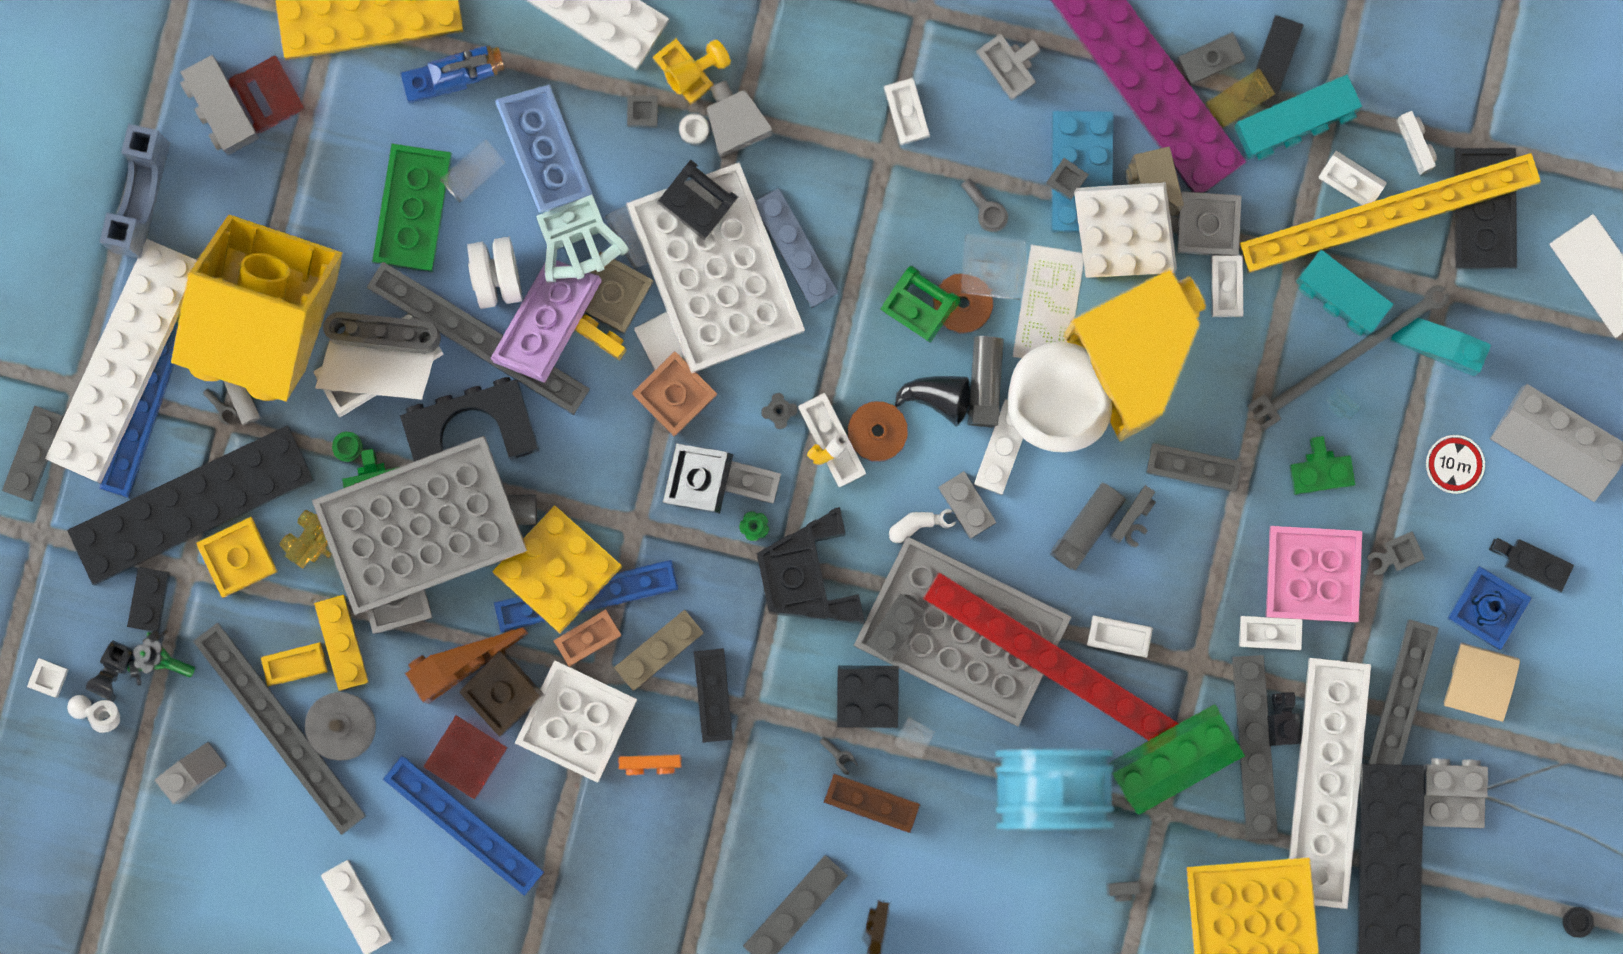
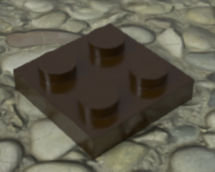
[459,650,544,737]

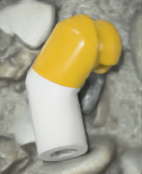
[807,434,849,465]

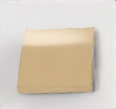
[1444,643,1520,722]

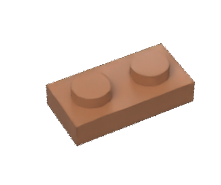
[553,609,622,667]

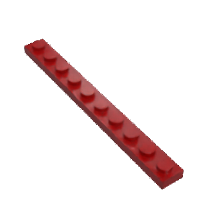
[922,573,1179,741]

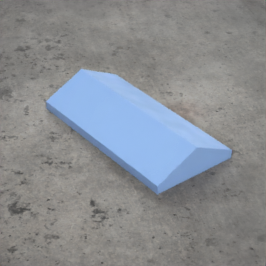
[495,85,593,212]

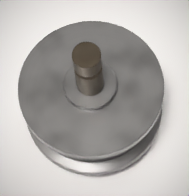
[305,692,376,760]

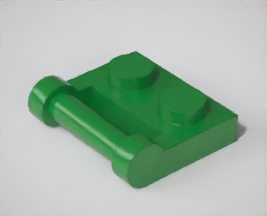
[880,266,961,343]

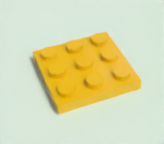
[492,505,622,634]

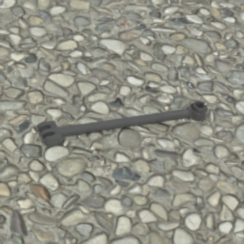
[1247,285,1450,431]

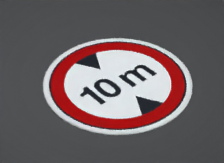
[1426,435,1485,494]

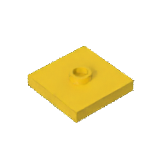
[196,517,278,598]

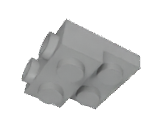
[1423,759,1488,828]

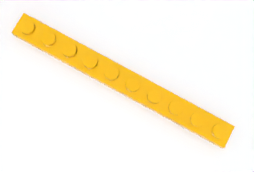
[1240,153,1541,273]

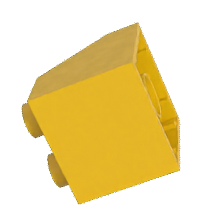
[171,214,343,402]
[1063,269,1206,442]

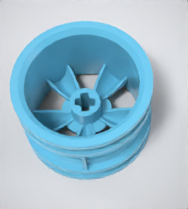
[995,750,1114,829]

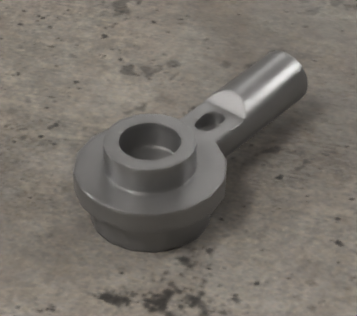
[961,179,1008,233]

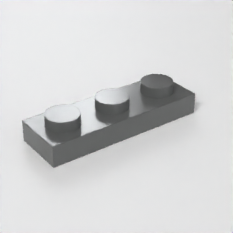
[2,406,64,502]
[1146,443,1242,492]

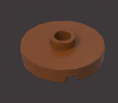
[933,273,993,334]
[848,401,908,462]

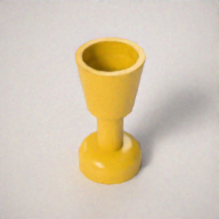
[664,39,731,95]

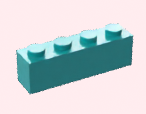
[1234,74,1362,161]

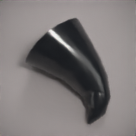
[895,376,970,427]

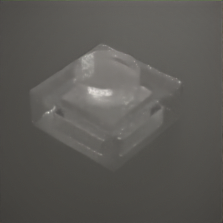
[894,717,935,759]

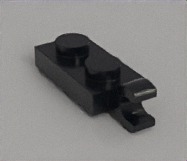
[1489,538,1574,593]

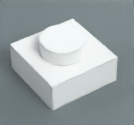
[27,658,69,698]

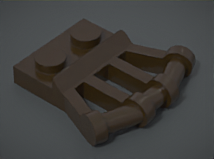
[862,901,890,954]

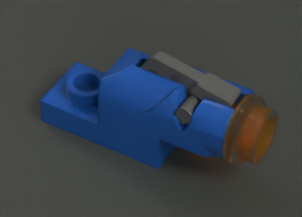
[400,45,505,104]

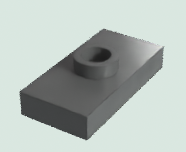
[1178,32,1246,86]

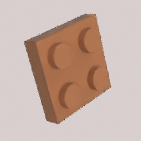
[632,351,718,437]

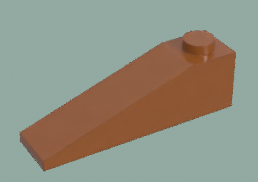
[405,628,529,704]

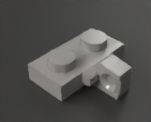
[976,34,1040,101]

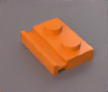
[619,755,682,775]

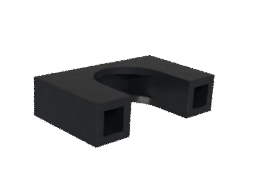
[400,377,540,462]

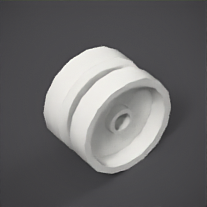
[467,236,523,309]

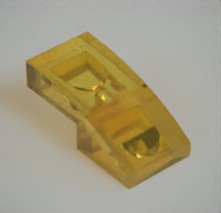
[1206,69,1275,129]

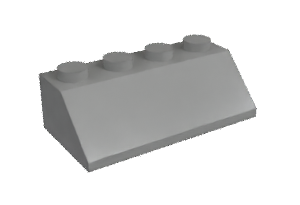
[1490,384,1623,502]

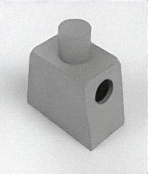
[707,81,772,159]

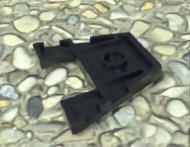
[756,507,865,624]

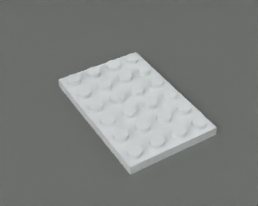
[626,163,805,374]

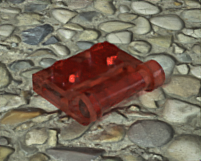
[228,55,305,133]

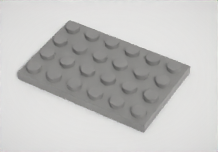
[312,436,528,615]
[854,536,1071,727]

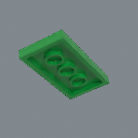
[372,143,452,272]

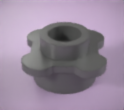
[761,393,797,429]

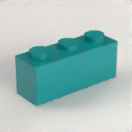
[1295,250,1394,337]

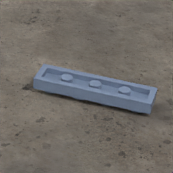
[755,188,838,308]

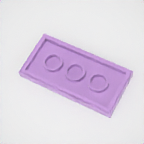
[491,260,602,383]

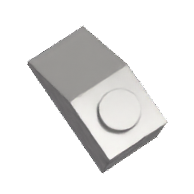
[155,742,227,804]

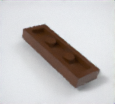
[823,774,920,833]

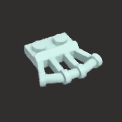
[536,195,629,282]

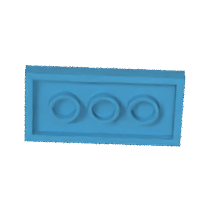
[1051,111,1113,232]

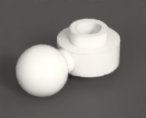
[67,695,120,733]

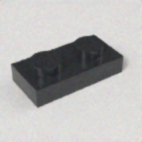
[127,567,170,632]

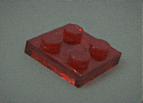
[423,715,508,800]

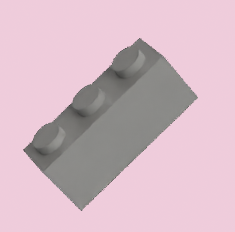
[180,55,259,155]

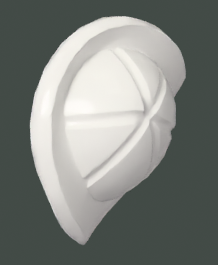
[1008,342,1112,452]

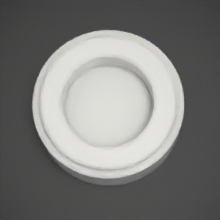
[679,114,710,145]

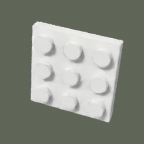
[1074,182,1177,278]
[515,660,638,782]

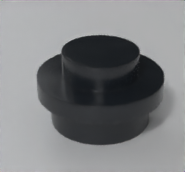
[1562,907,1594,938]

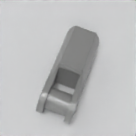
[224,381,261,426]

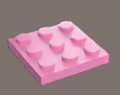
[1266,526,1362,623]

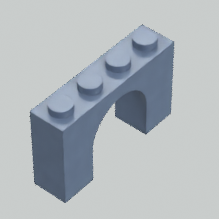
[100,124,170,258]

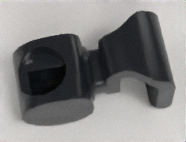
[86,640,134,702]

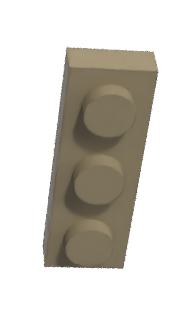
[614,609,704,691]

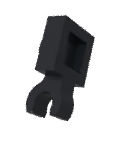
[1267,692,1301,746]

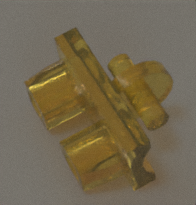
[279,510,332,569]

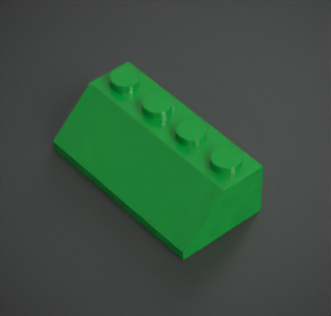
[1108,704,1245,815]

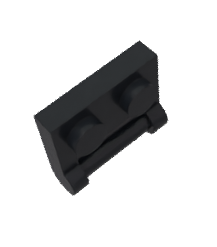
[657,160,738,240]

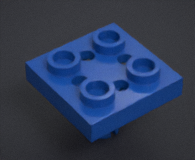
[1447,566,1532,650]

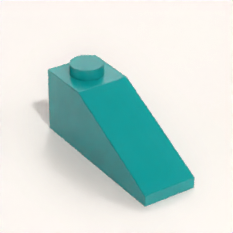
[1390,318,1491,377]

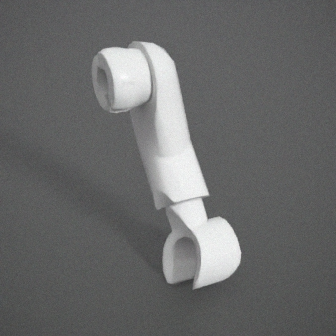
[889,509,956,543]

